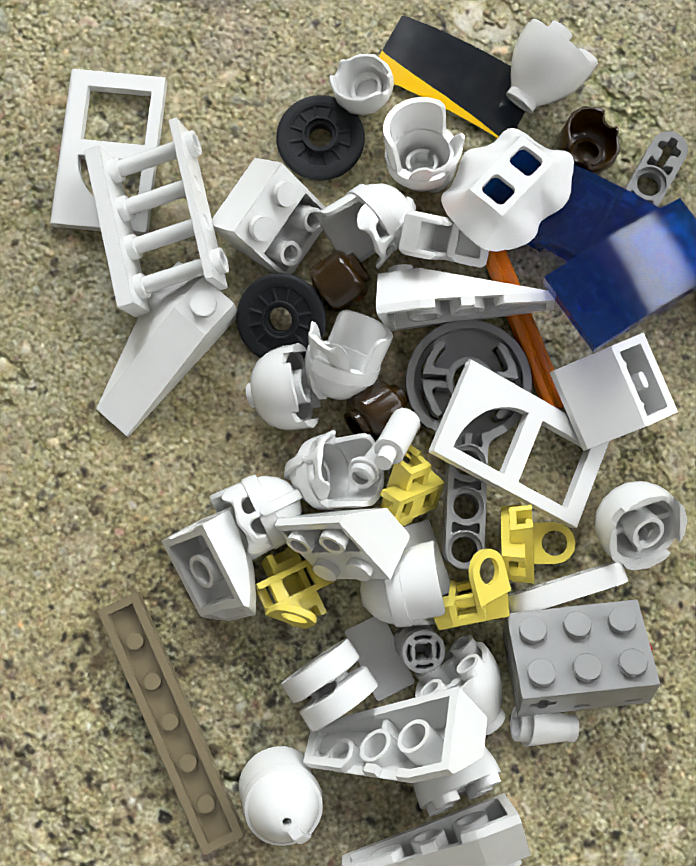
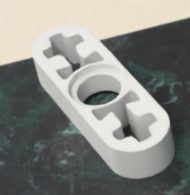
[508,561,628,613]

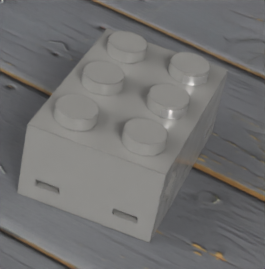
[502,599,660,717]

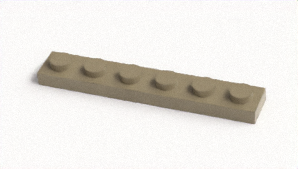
[97,592,246,856]

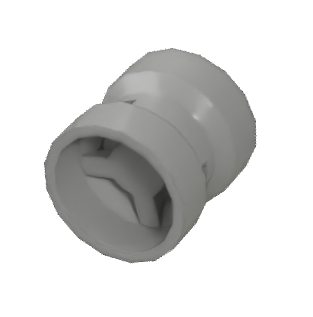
[394,625,445,674]

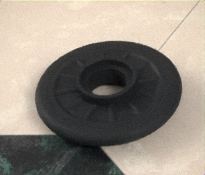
[276,95,365,181]
[236,273,326,359]

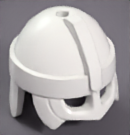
[383,97,465,193]
[318,183,416,269]
[305,310,393,400]
[284,430,384,511]
[209,475,303,560]
[360,541,445,628]
[239,746,323,846]

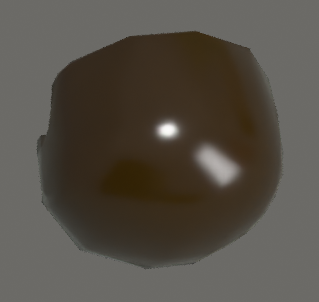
[558,106,620,175]

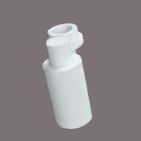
[348,408,420,488]

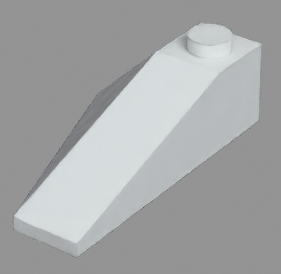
[96,261,237,437]
[376,264,555,331]
[303,686,487,783]
[342,793,531,866]

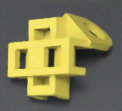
[380,445,445,526]
[501,504,576,584]
[255,546,336,629]
[433,548,511,630]

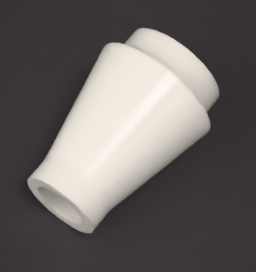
[510,706,579,747]

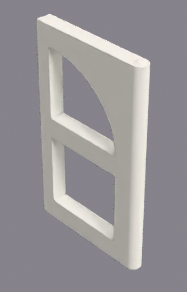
[50,69,167,235]
[428,359,609,528]

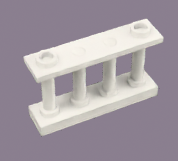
[84,118,229,317]

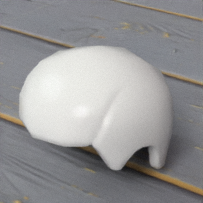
[329,54,394,116]

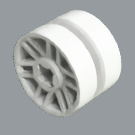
[281,638,378,732]

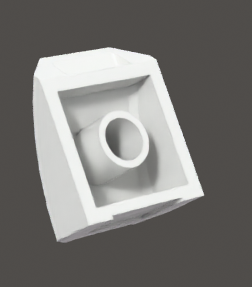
[162,506,256,621]

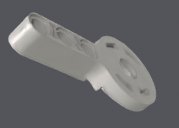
[405,320,532,569]

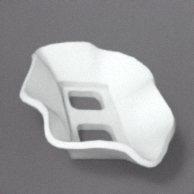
[441,128,574,252]

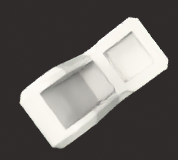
[398,210,489,268]

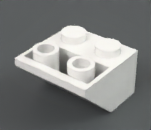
[212,158,325,275]
[549,333,678,451]
[274,508,410,581]

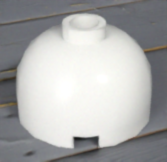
[246,343,321,430]
[595,481,687,571]

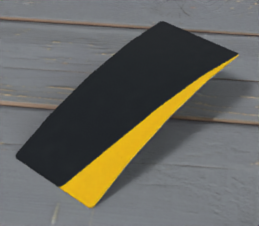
[379,16,526,139]

